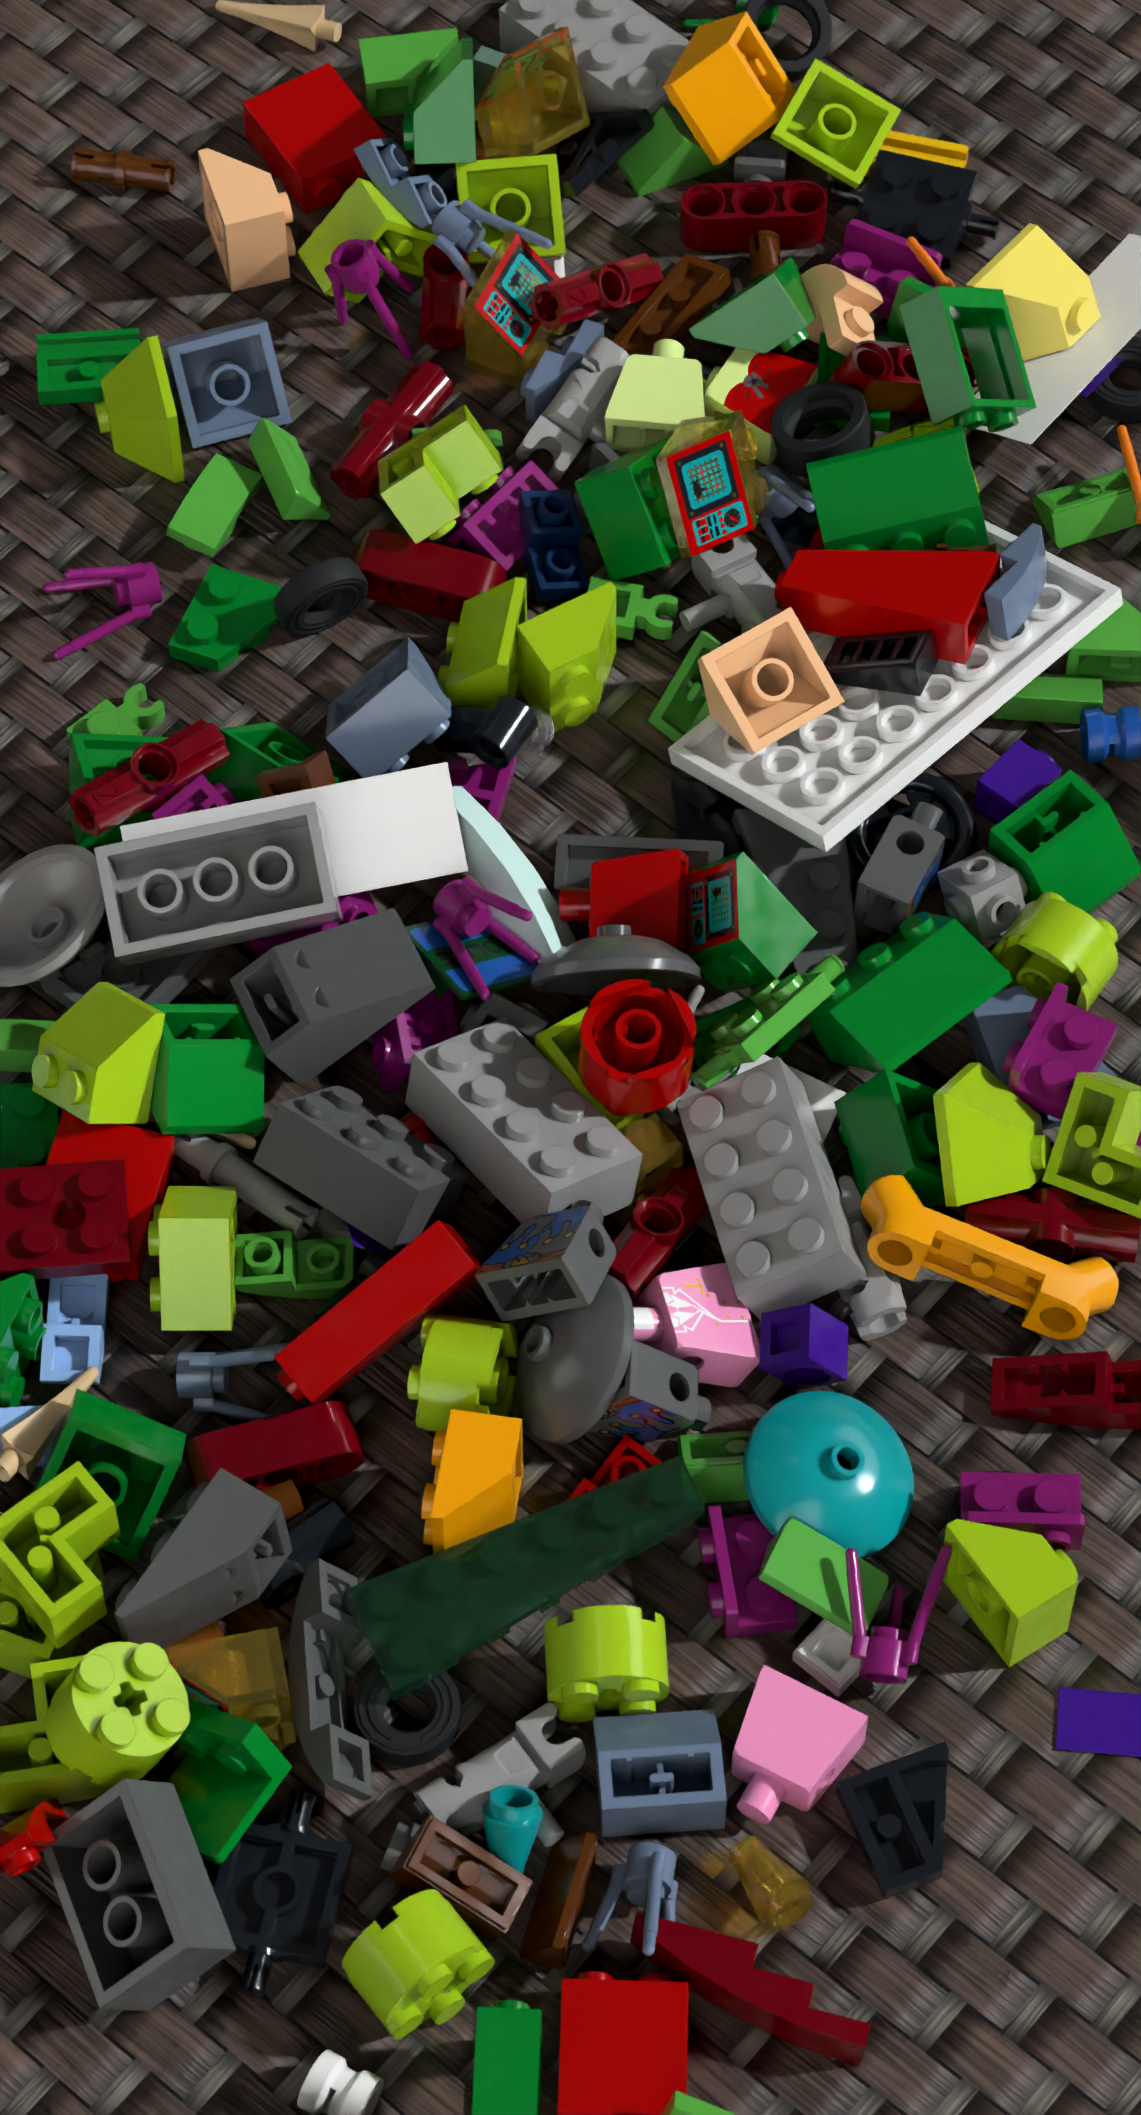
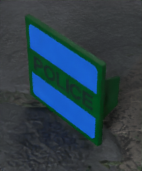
[405,919,540,1001]

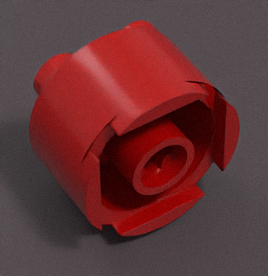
[577,979,696,1116]

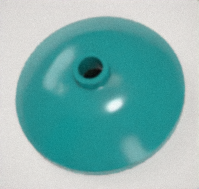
[743,1391,914,1559]

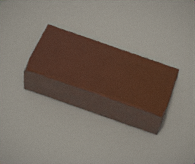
[389,1815,533,1941]
[520,1832,598,1971]

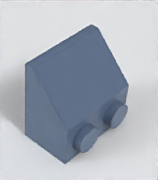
[160,317,292,449]
[325,637,451,778]

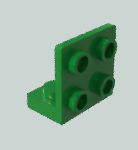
[167,1698,292,1864]

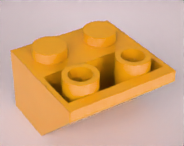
[663,11,796,166]
[421,1409,524,1569]

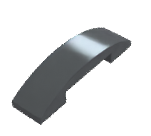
[288,1558,373,1801]

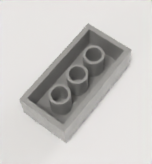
[499,0,689,118]
[94,802,343,966]
[405,1017,643,1223]
[676,1056,867,1320]

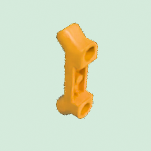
[859,1175,1119,1340]

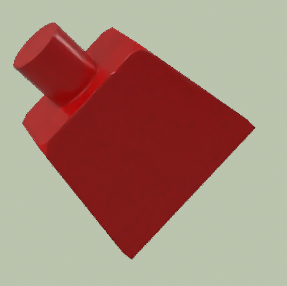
[559,849,689,954]

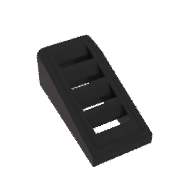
[823,631,939,696]

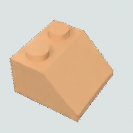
[198,148,296,292]

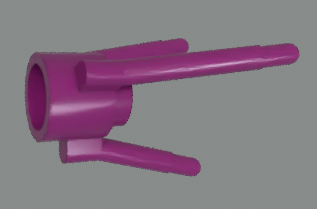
[325,239,415,360]
[43,561,162,660]
[432,877,539,1001]
[845,1544,953,1685]

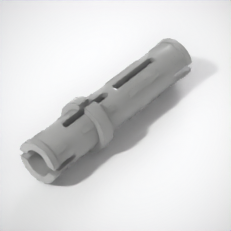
[167,1134,319,1240]

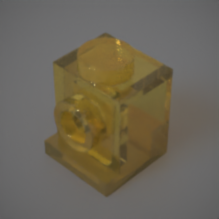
[619,1113,683,1206]

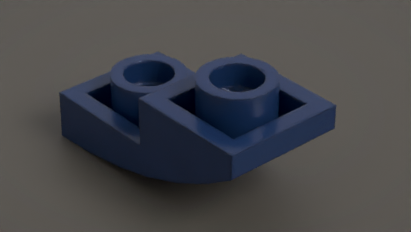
[518,490,589,602]

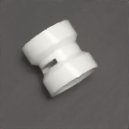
[297,2049,384,2115]

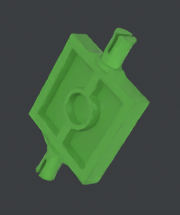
[690,953,845,1091]

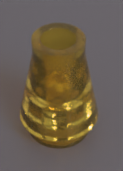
[728,1836,813,1930]

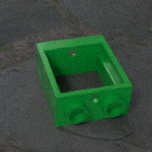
[899,286,1036,432]
[471,2000,543,2115]

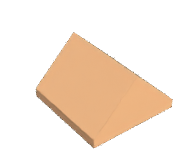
[698,607,845,755]

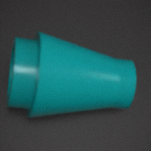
[482,1785,544,1875]

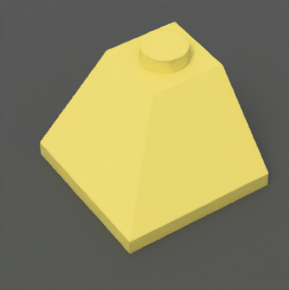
[966,223,1101,361]

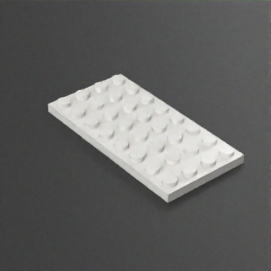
[668,521,1123,852]

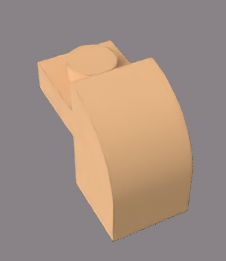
[801,264,884,356]

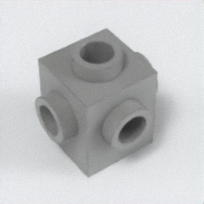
[937,849,1027,943]

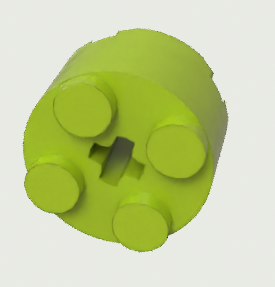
[990,892,1118,1011]
[407,1314,518,1432]
[543,1605,670,1723]
[45,1642,190,1787]
[342,1889,495,2040]

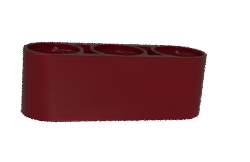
[680,180,827,252]
[829,340,978,414]
[352,529,507,622]
[183,1401,364,1490]

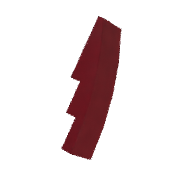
[990,1351,1141,1429]
[630,1912,871,2066]

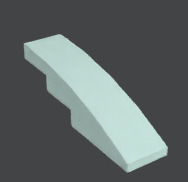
[452,786,576,963]

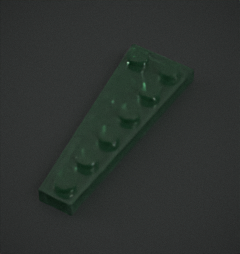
[348,1455,705,1701]

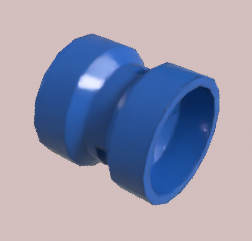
[1080,706,1141,764]

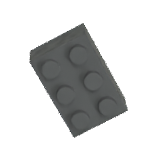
[253,1086,471,1251]
[42,1778,236,2011]

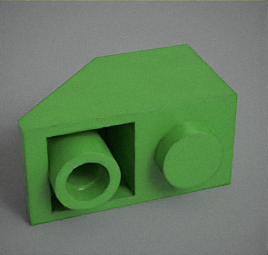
[358,28,458,117]

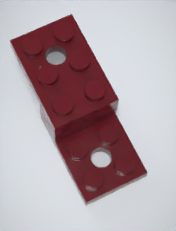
[0,1159,131,1281]

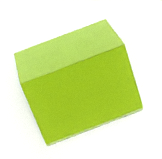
[455,154,566,264]

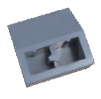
[593,1709,727,1837]

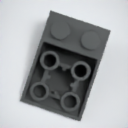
[229,908,436,1086]
[114,1468,292,1649]

